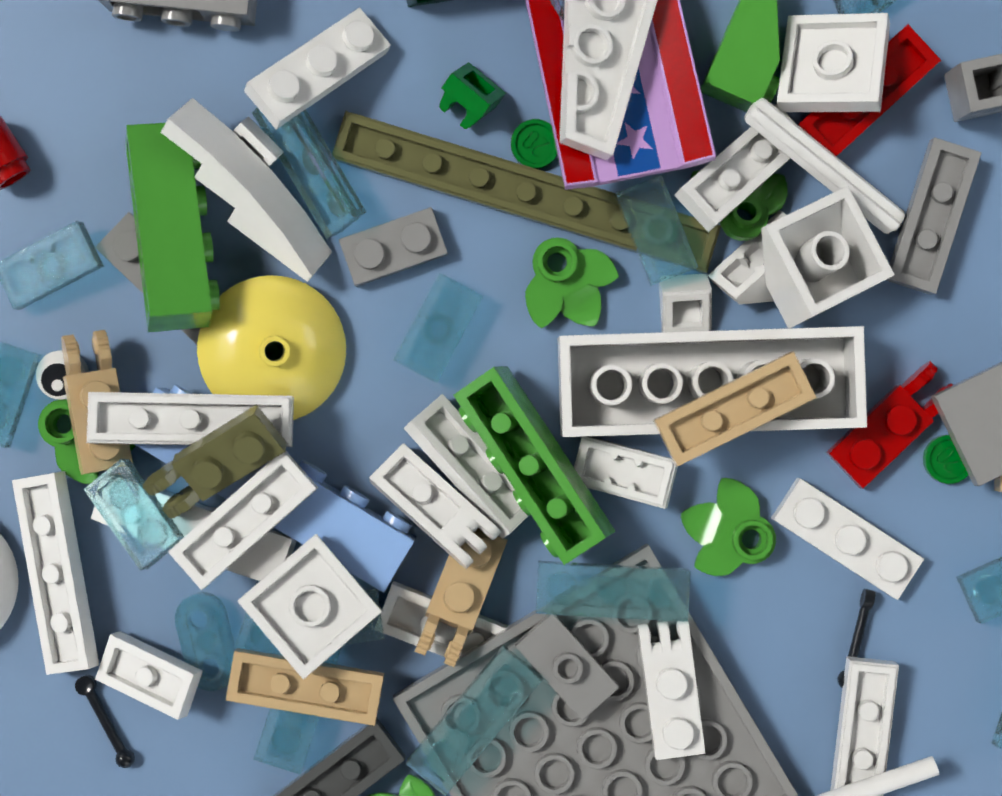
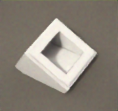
[659,274,712,333]

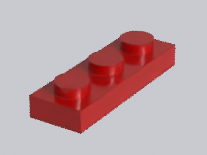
[798,24,941,156]

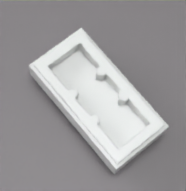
[574,436,678,509]

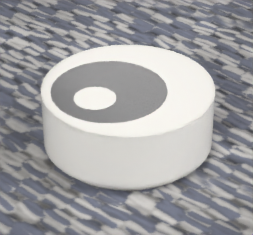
[36,350,89,400]

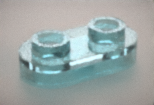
[175,592,236,691]

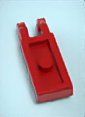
[826,361,953,489]

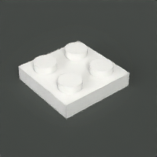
[777,13,890,112]
[237,534,383,679]

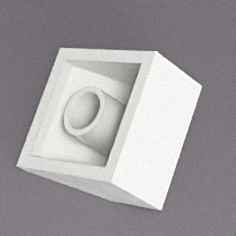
[761,186,895,329]

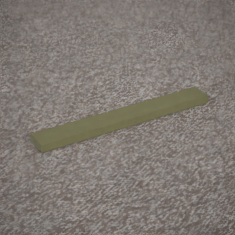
[331,111,721,274]

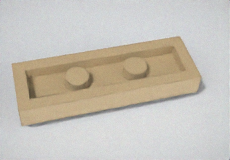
[653,352,817,467]
[226,648,385,726]

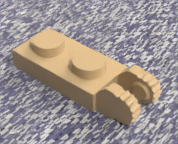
[61,330,133,475]
[415,528,508,667]

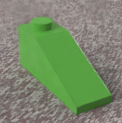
[700,0,780,112]

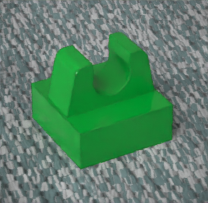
[439,62,506,129]

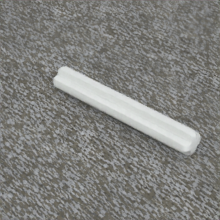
[744,98,905,234]

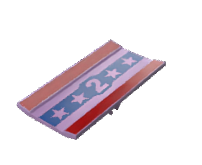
[525,0,716,190]

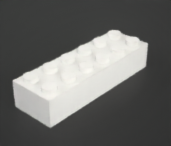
[557,326,867,437]

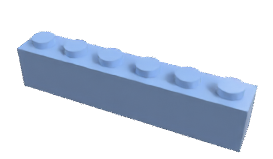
[134,384,417,593]

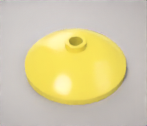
[197,275,346,420]

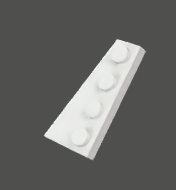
[559,0,657,160]

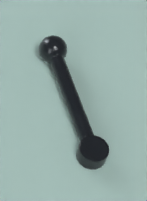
[837,589,875,688]
[75,675,135,768]

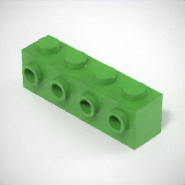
[125,123,220,332]
[453,366,616,565]

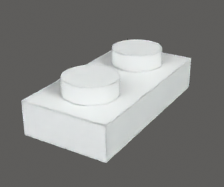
[95,631,203,720]

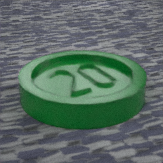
[511,119,557,169]
[923,435,968,484]

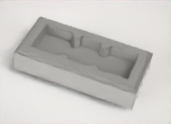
[515,611,620,721]

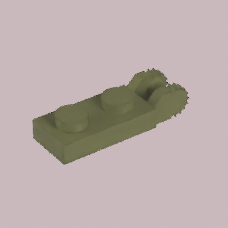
[142,404,287,519]

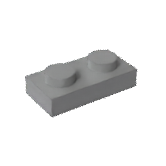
[339,207,448,287]

